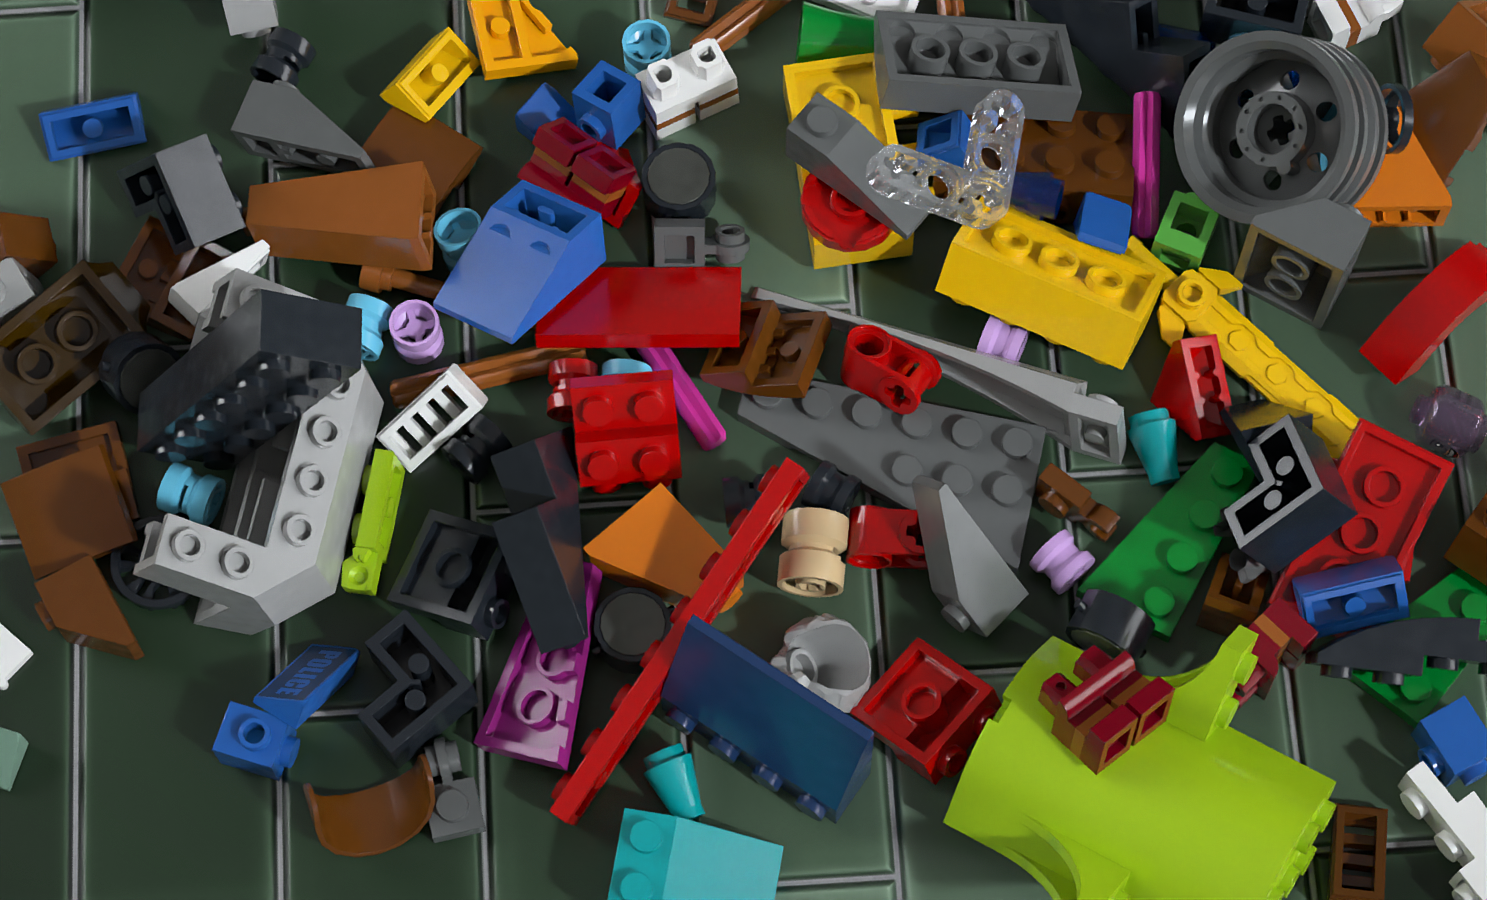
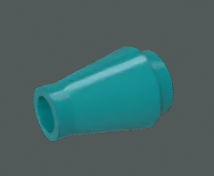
[1126,408,1180,487]
[643,743,706,820]

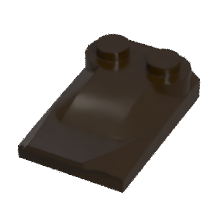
[0,260,151,436]

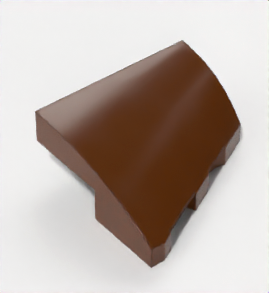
[1397,50,1487,188]

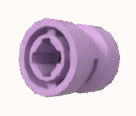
[389,299,444,365]

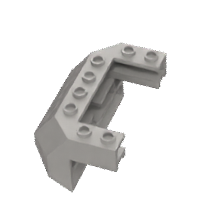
[133,268,384,635]

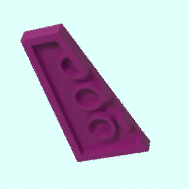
[473,562,603,771]

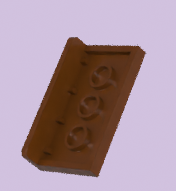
[932,110,1134,224]

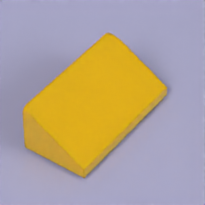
[379,27,481,123]

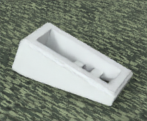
[168,240,270,327]
[376,363,488,473]

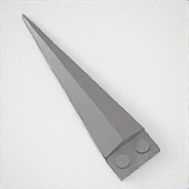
[751,287,1127,465]

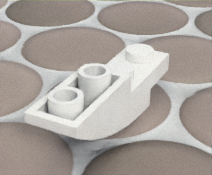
[1397,761,1487,900]

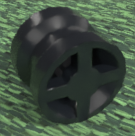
[801,460,862,515]

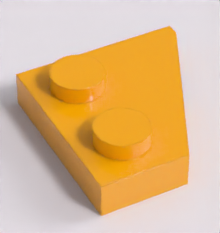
[467,0,578,80]

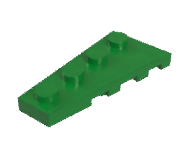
[1075,442,1255,643]
[1349,568,1487,728]

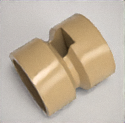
[777,507,849,598]

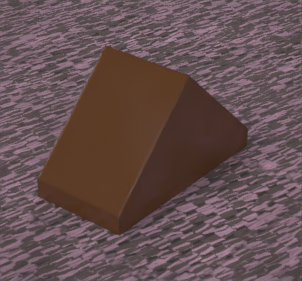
[1196,552,1270,637]

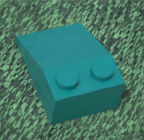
[607,808,784,900]

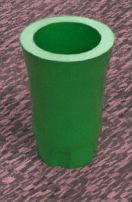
[795,1,874,64]

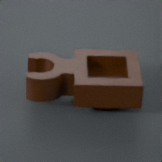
[1035,463,1120,543]

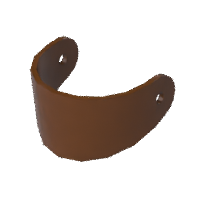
[303,754,435,858]

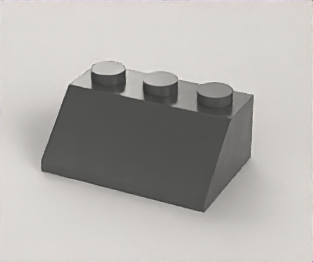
[1234,198,1372,330]

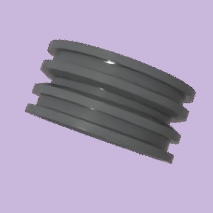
[1174,30,1389,224]

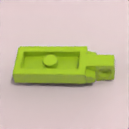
[341,449,406,596]

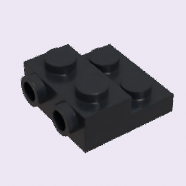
[387,509,514,641]

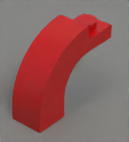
[1359,241,1487,385]

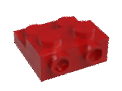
[570,369,682,494]
[850,637,1002,785]

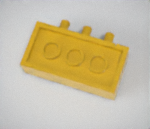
[783,52,935,270]
[935,195,1167,370]

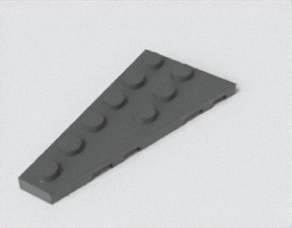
[737,380,1047,575]

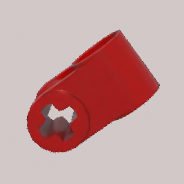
[840,324,942,414]
[846,505,928,570]

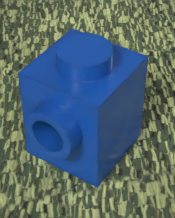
[571,60,646,150]
[1411,696,1487,788]
[212,701,300,781]

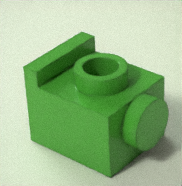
[1151,190,1220,273]

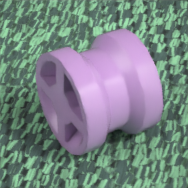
[976,315,1030,362]
[1029,529,1095,595]

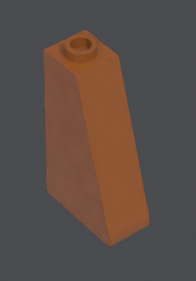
[242,161,436,271]

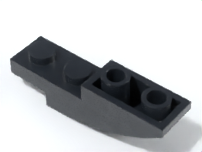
[1305,617,1487,686]

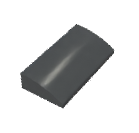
[874,10,1082,122]

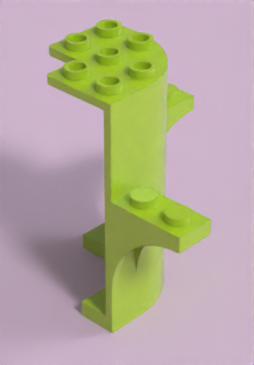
[943,625,1336,900]

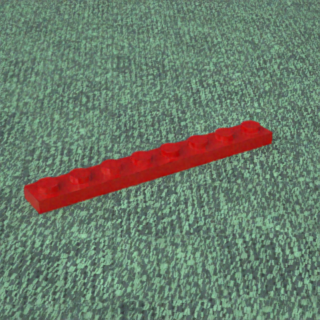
[549,457,810,826]

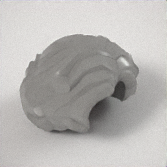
[769,613,872,713]

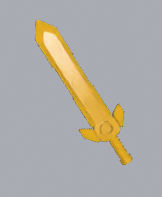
[1121,235,1358,458]

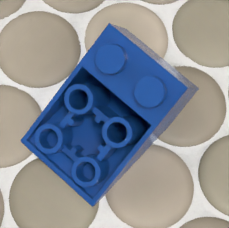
[433,180,606,344]

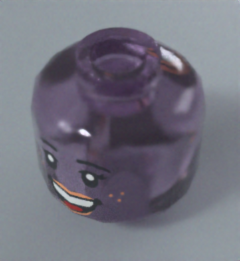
[1409,384,1487,459]

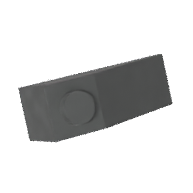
[231,80,376,173]
[786,92,938,240]
[911,474,1029,637]

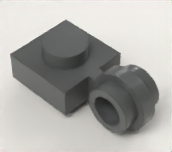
[654,218,750,267]
[424,737,486,843]

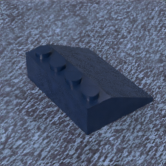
[660,614,874,824]

